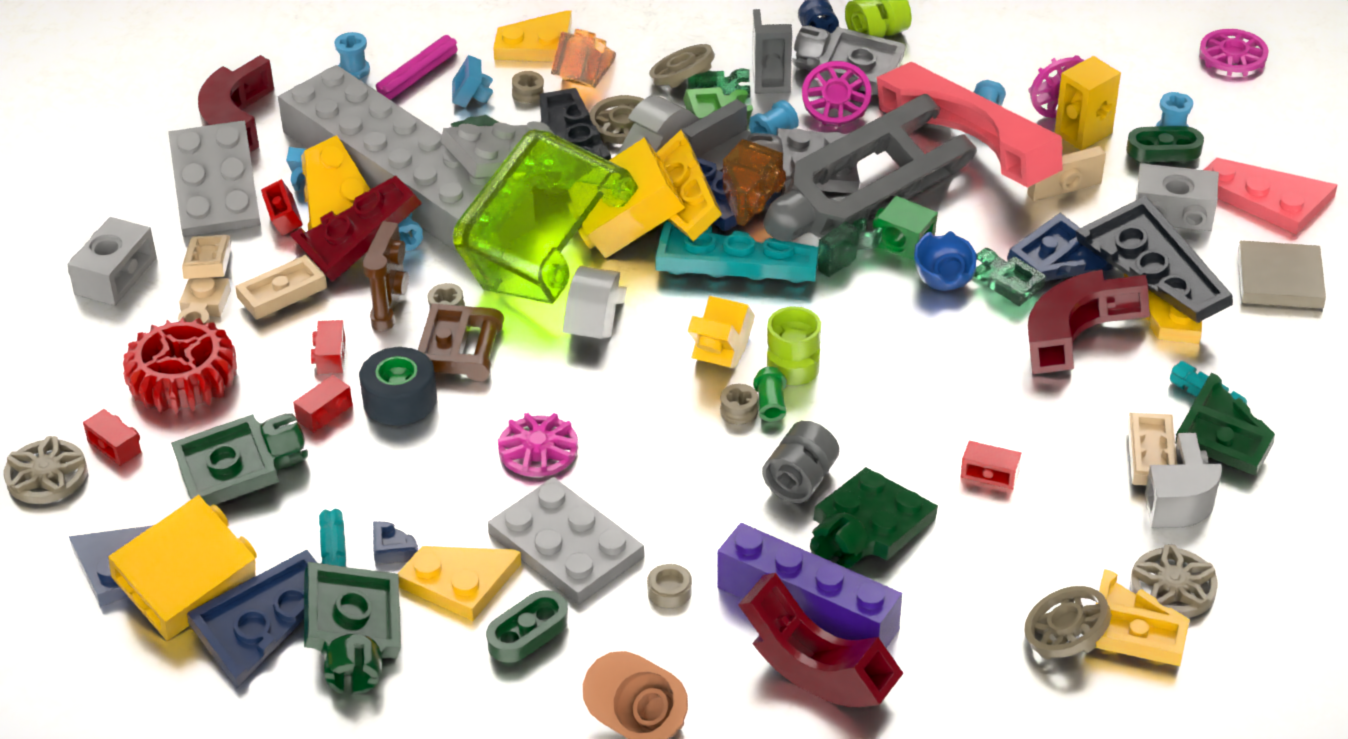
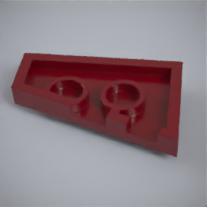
[290,175,422,282]

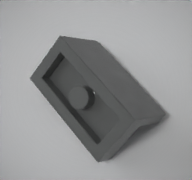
[752,9,792,94]
[682,99,753,173]

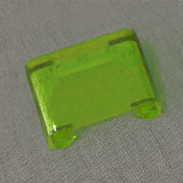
[453,129,639,304]

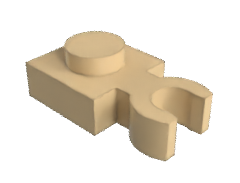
[178,277,231,324]

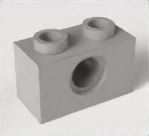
[1135,163,1219,231]
[67,216,157,306]

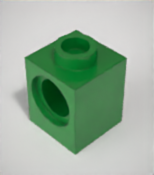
[873,196,938,261]

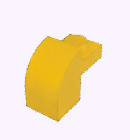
[688,295,755,369]

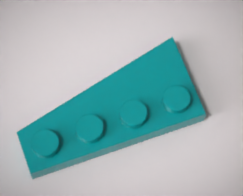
[656,220,819,283]

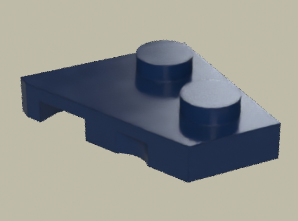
[1007,212,1114,283]

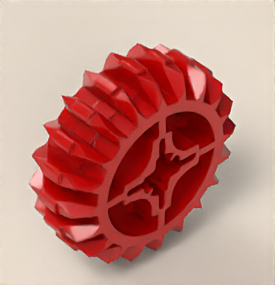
[122,316,238,414]

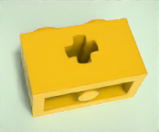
[1054,56,1121,150]

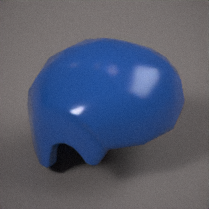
[914,231,977,291]

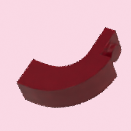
[198,55,275,153]
[1027,270,1150,374]
[738,572,904,707]

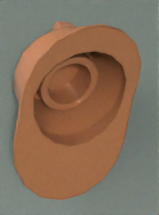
[582,651,688,739]

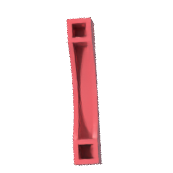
[877,61,1063,188]

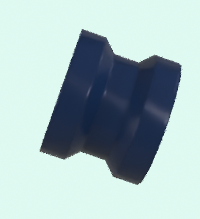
[798,0,839,33]

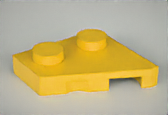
[301,135,370,231]

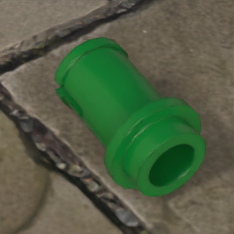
[753,366,787,422]

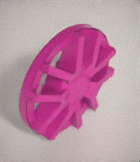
[1199,28,1269,76]
[1028,55,1084,118]
[802,61,871,127]
[497,412,579,477]

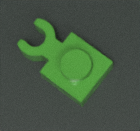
[683,87,753,120]

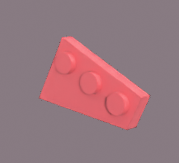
[1203,157,1338,235]

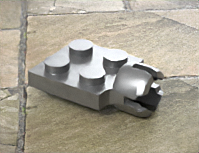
[792,26,906,95]
[744,128,860,194]

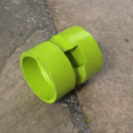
[845,0,912,38]
[766,306,822,386]

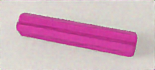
[375,35,458,100]

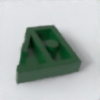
[1175,372,1275,476]

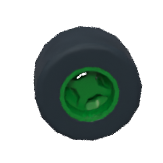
[359,346,438,426]

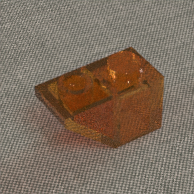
[551,29,617,88]
[723,139,786,226]

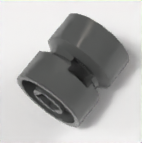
[762,420,840,503]

